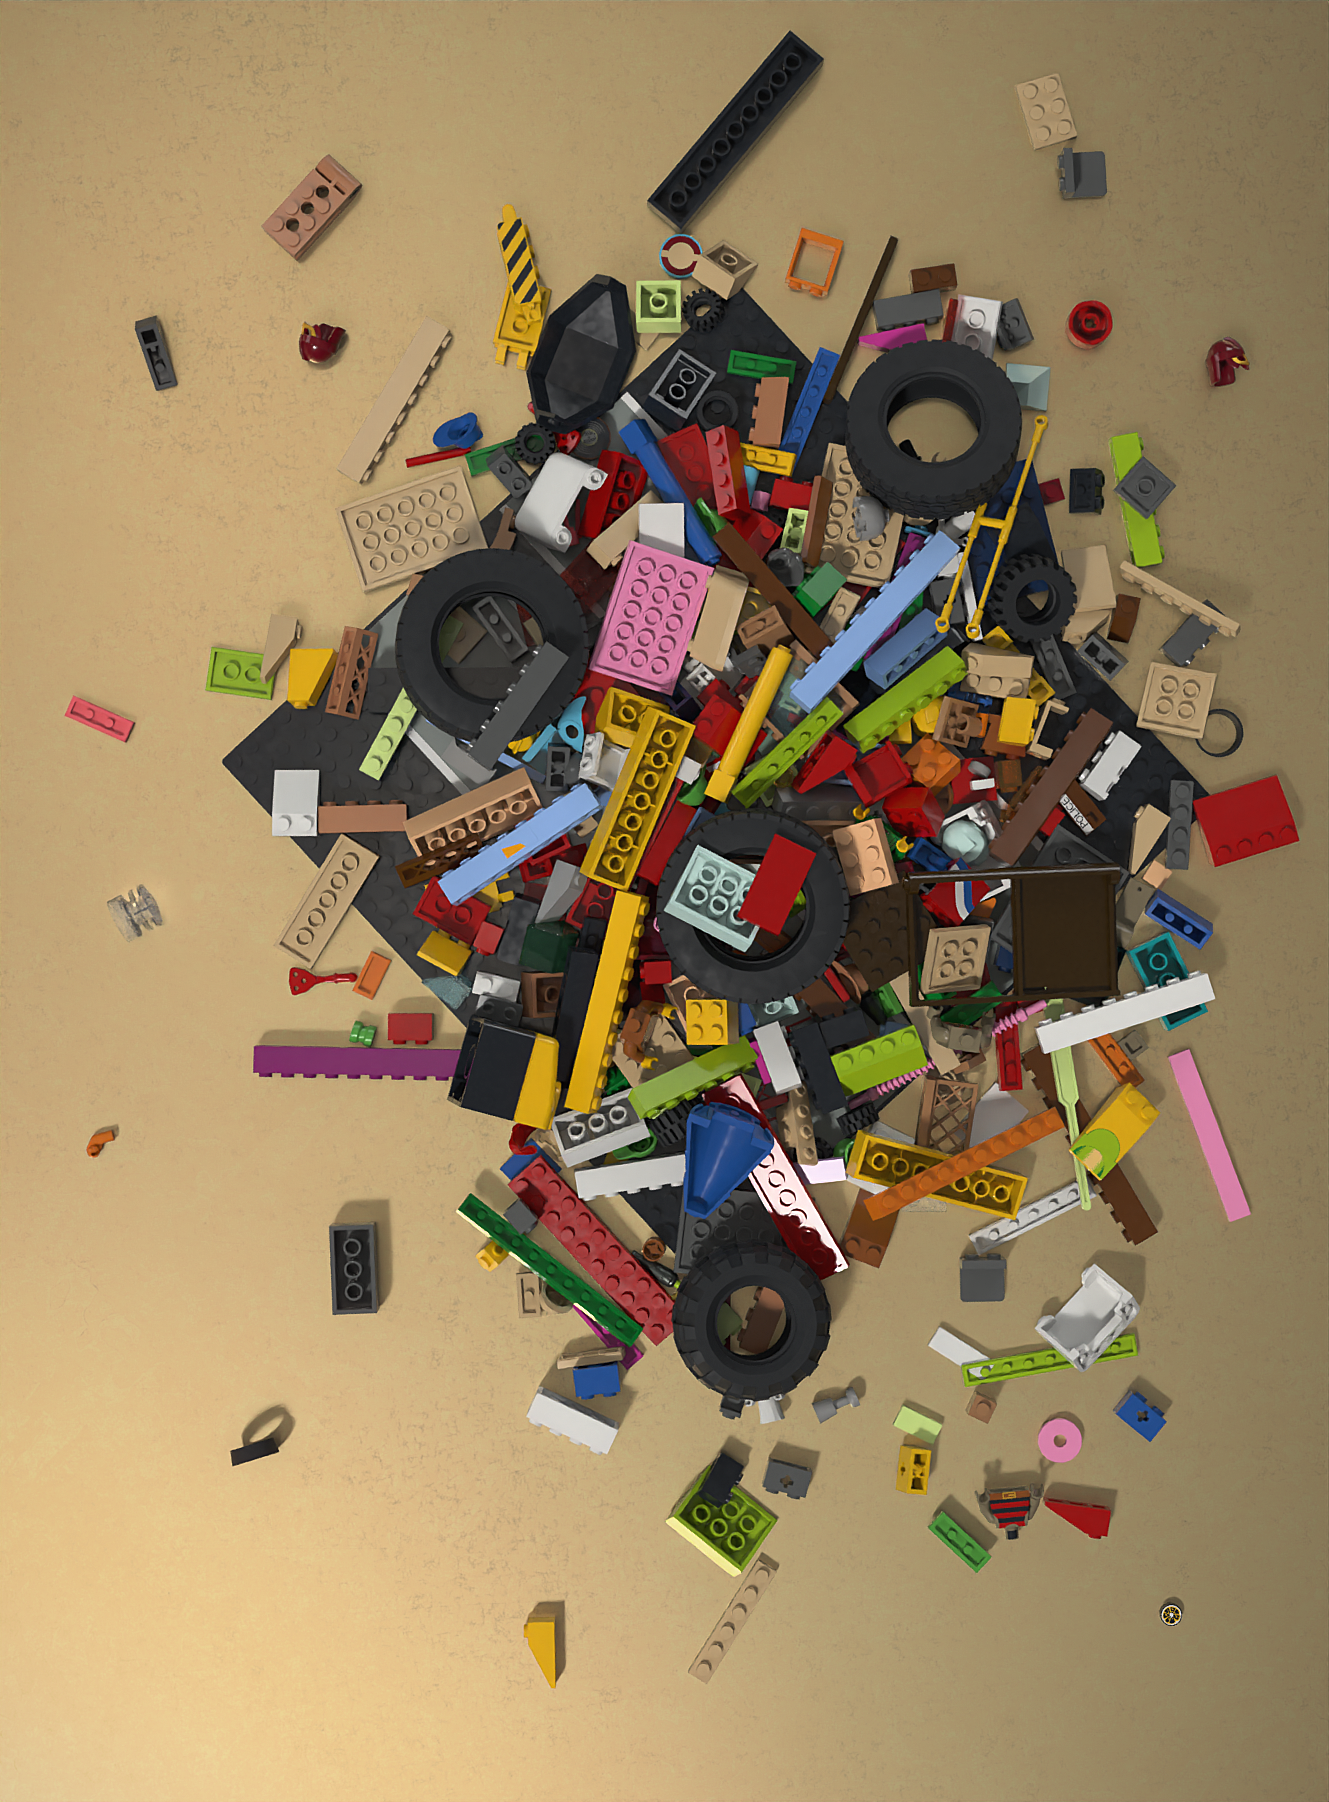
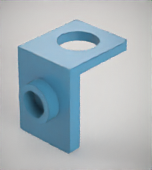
[904,525,935,538]

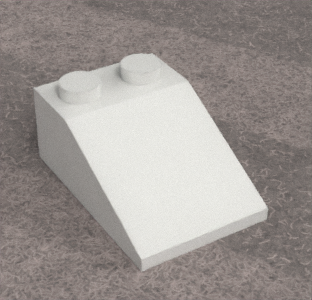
[272,770,320,836]

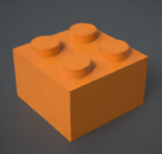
[901,733,960,796]

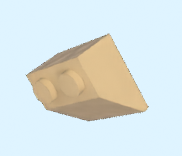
[692,240,758,300]

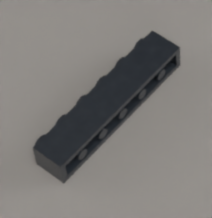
[551,946,600,1082]

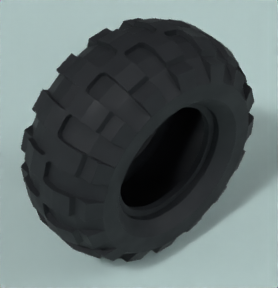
[671,1240,832,1402]

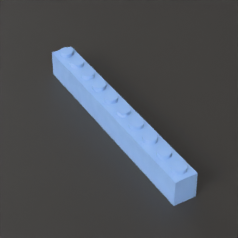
[789,530,960,714]

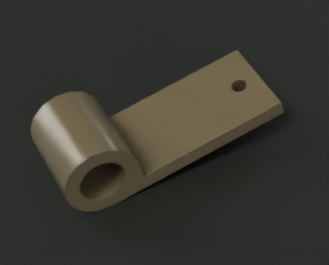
[1116,877,1154,949]

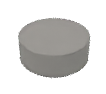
[968,761,991,779]

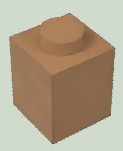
[965,1390,997,1424]

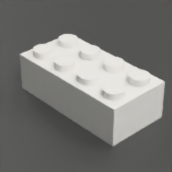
[552,1088,650,1168]
[526,1386,619,1455]

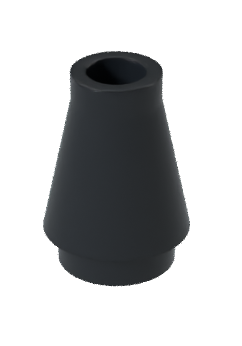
[859,991,888,1025]

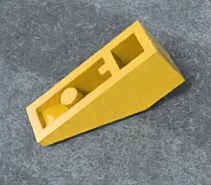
[524,1617,556,1688]

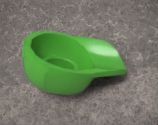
[694,497,728,544]
[676,765,708,806]
[612,1124,658,1159]
[833,1138,855,1168]

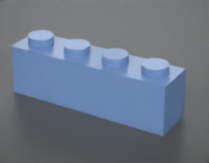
[863,608,948,689]

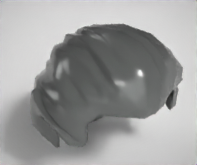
[766,548,805,587]

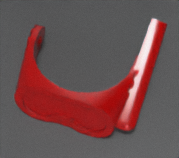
[509,1123,552,1155]

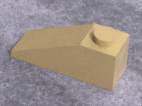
[260,614,302,684]
[961,642,1034,678]
[1128,804,1171,874]

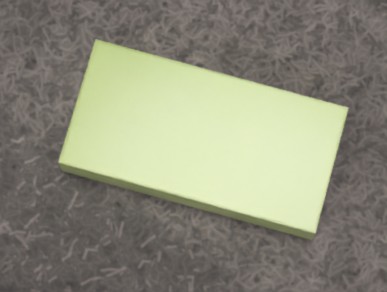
[893,1404,942,1445]

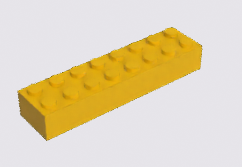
[579,706,696,892]
[846,1130,1028,1220]

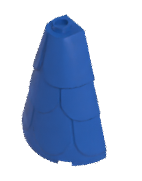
[683,1102,775,1219]

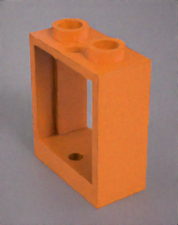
[785,228,844,297]

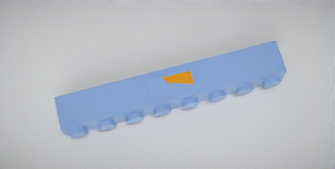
[438,783,604,906]

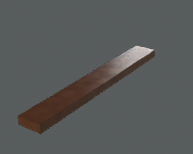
[712,522,834,661]

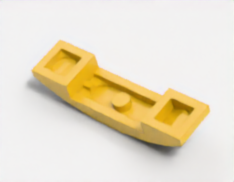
[982,626,1055,706]

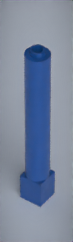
[619,419,722,567]

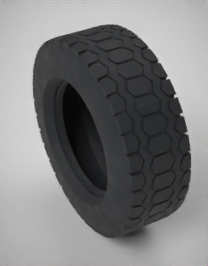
[395,548,589,742]
[656,808,850,1004]

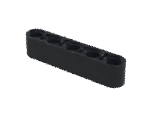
[869,624,969,697]

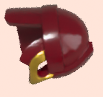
[299,322,346,363]
[1205,336,1250,387]

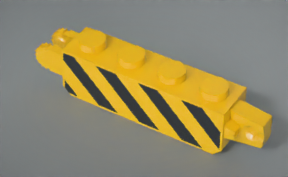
[497,204,545,325]

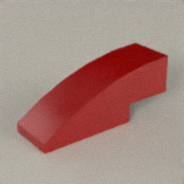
[519,843,588,883]

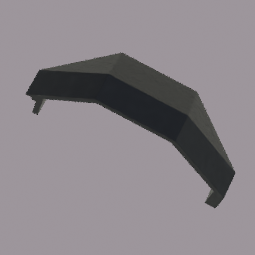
[526,274,636,435]

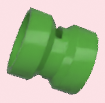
[349,1021,377,1048]

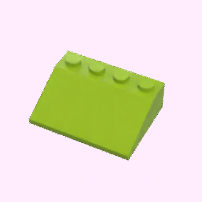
[665,1465,778,1577]

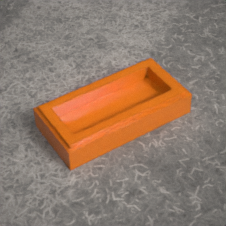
[352,951,392,1000]

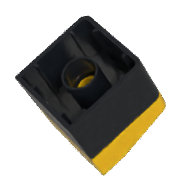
[447,1015,561,1130]

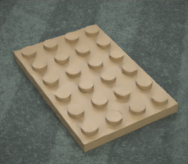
[804,443,904,588]
[335,465,488,593]

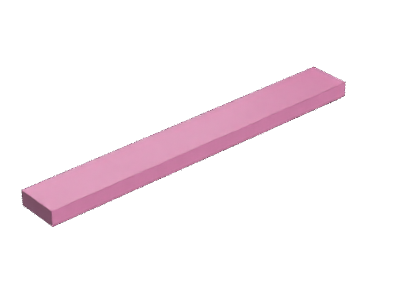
[1167,1049,1251,1222]

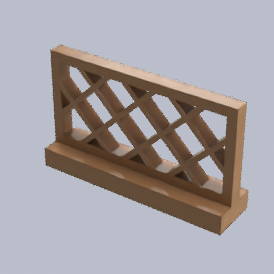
[914,1075,979,1154]

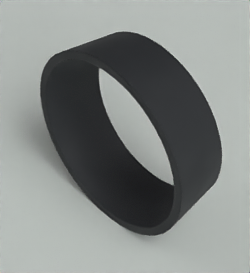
[1195,709,1243,757]
[230,1438,279,1466]

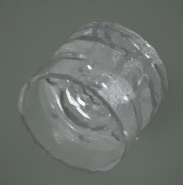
[107,884,163,942]

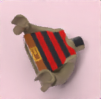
[926,1006,996,1053]
[975,1483,1044,1540]

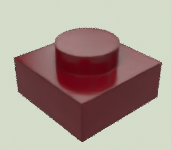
[1038,478,1065,506]

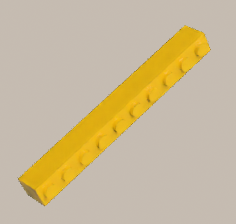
[564,890,650,1114]

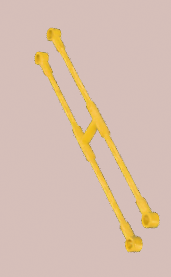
[935,415,1048,639]

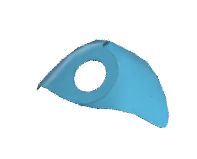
[557,696,586,753]

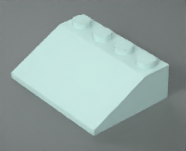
[664,845,759,952]

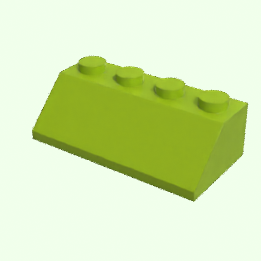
[830,1024,928,1097]

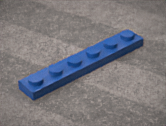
[778,347,840,478]

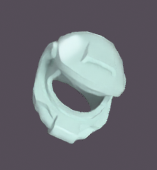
[942,820,989,866]

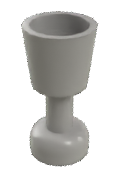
[812,1387,860,1424]

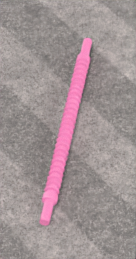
[847,1000,1047,1110]

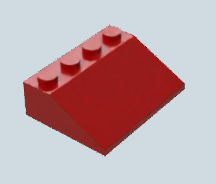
[1192,775,1300,867]

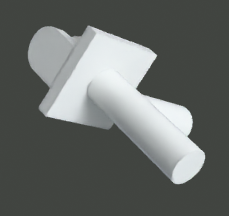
[682,658,716,693]

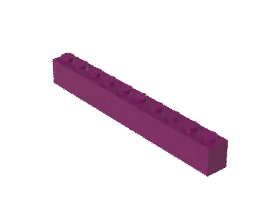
[253,1045,461,1081]

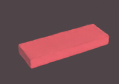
[64,695,135,742]

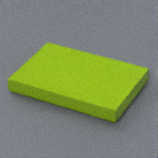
[205,647,276,700]

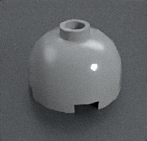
[852,496,889,541]

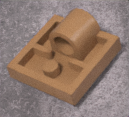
[932,696,982,748]

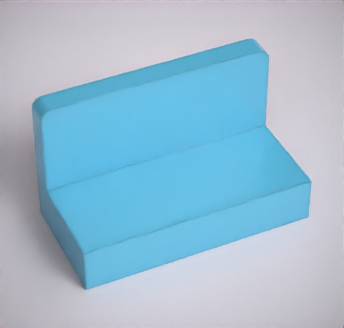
[522,724,566,774]

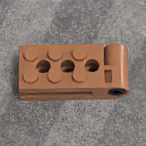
[262,154,362,261]

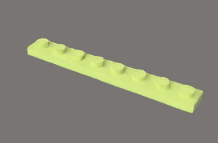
[359,616,464,780]

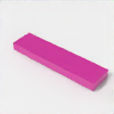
[573,1304,644,1370]

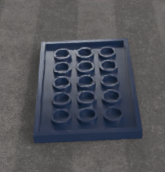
[960,459,1059,606]

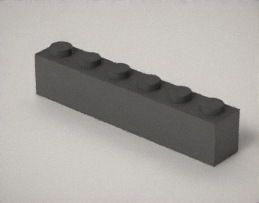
[466,641,569,771]

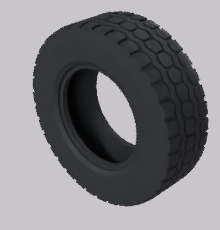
[845,339,1022,520]

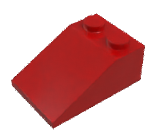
[692,694,768,771]
[790,730,858,794]

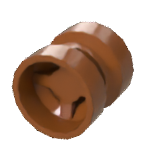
[642,1237,666,1261]

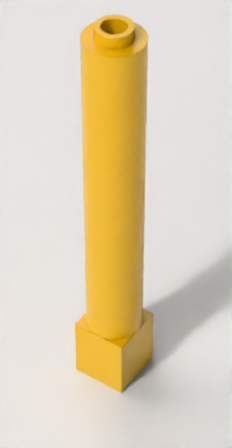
[704,645,793,804]

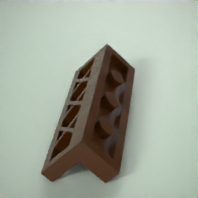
[395,832,484,888]

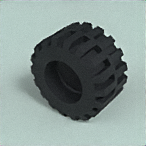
[648,1097,700,1147]

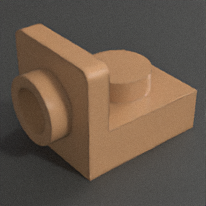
[953,1048,986,1074]

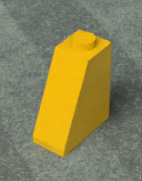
[287,648,338,709]

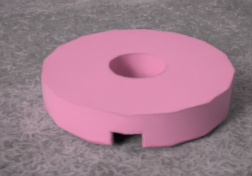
[1037,1418,1082,1463]

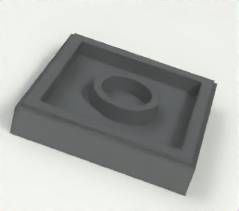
[1113,456,1176,519]

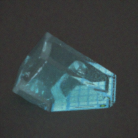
[421,975,473,1010]

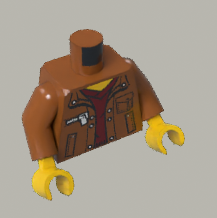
[620,1000,678,1071]

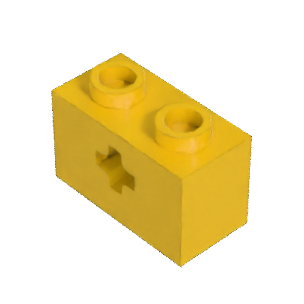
[895,1445,931,1495]

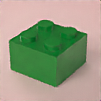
[792,562,847,619]

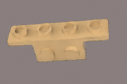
[776,1081,818,1166]

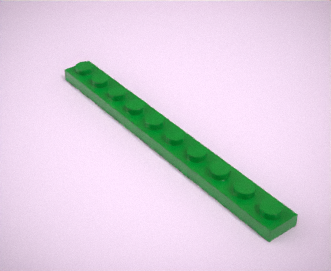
[456,1193,643,1347]

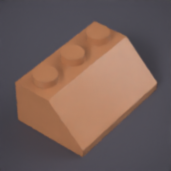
[749,377,789,450]

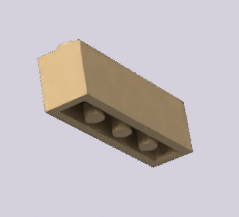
[586,490,663,569]

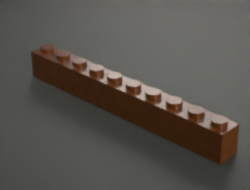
[1020,1043,1158,1246]

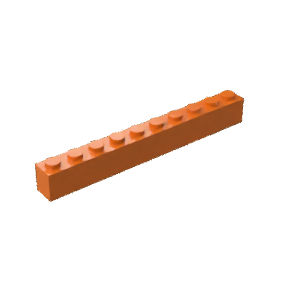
[863,1107,1065,1221]

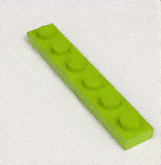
[731,697,843,808]

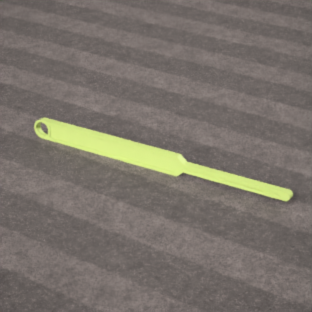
[1043,988,1091,1210]

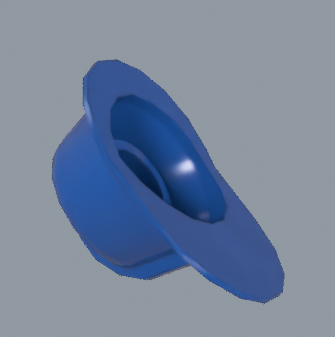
[433,412,483,449]

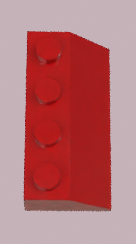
[577,450,648,541]

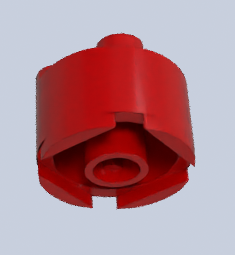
[1065,300,1113,350]

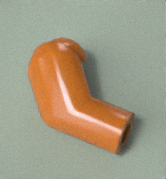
[86,1130,115,1158]

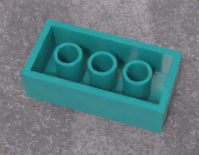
[1125,932,1208,1031]

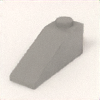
[535,860,588,928]

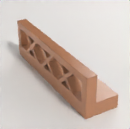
[325,626,378,720]

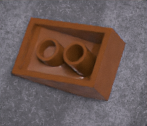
[838,1188,900,1268]

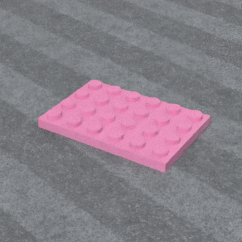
[587,540,714,696]

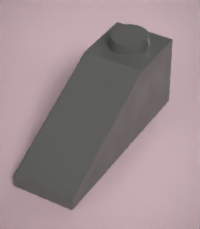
[135,315,177,391]

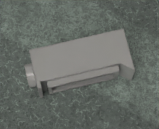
[440,737,499,786]

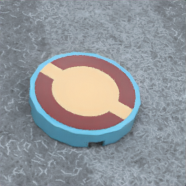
[659,234,702,279]

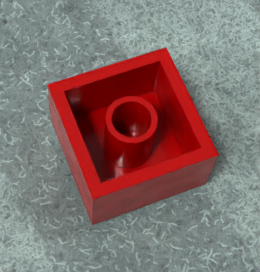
[882,787,945,837]

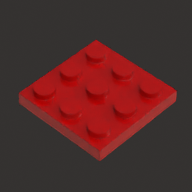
[570,657,641,736]

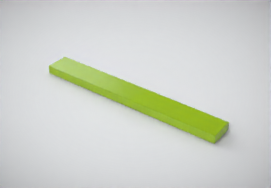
[961,1333,1138,1387]

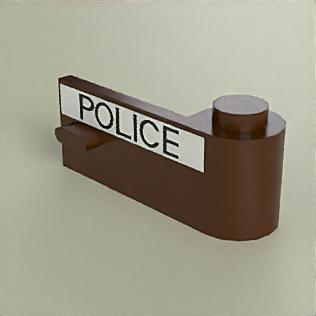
[1059,780,1106,837]

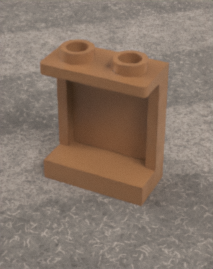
[735,605,796,657]

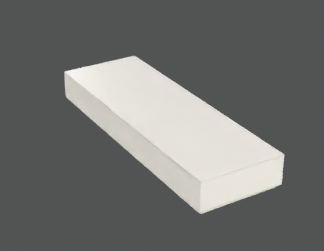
[927,1326,994,1379]

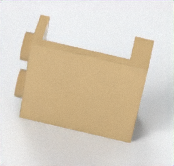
[1025,698,1069,760]

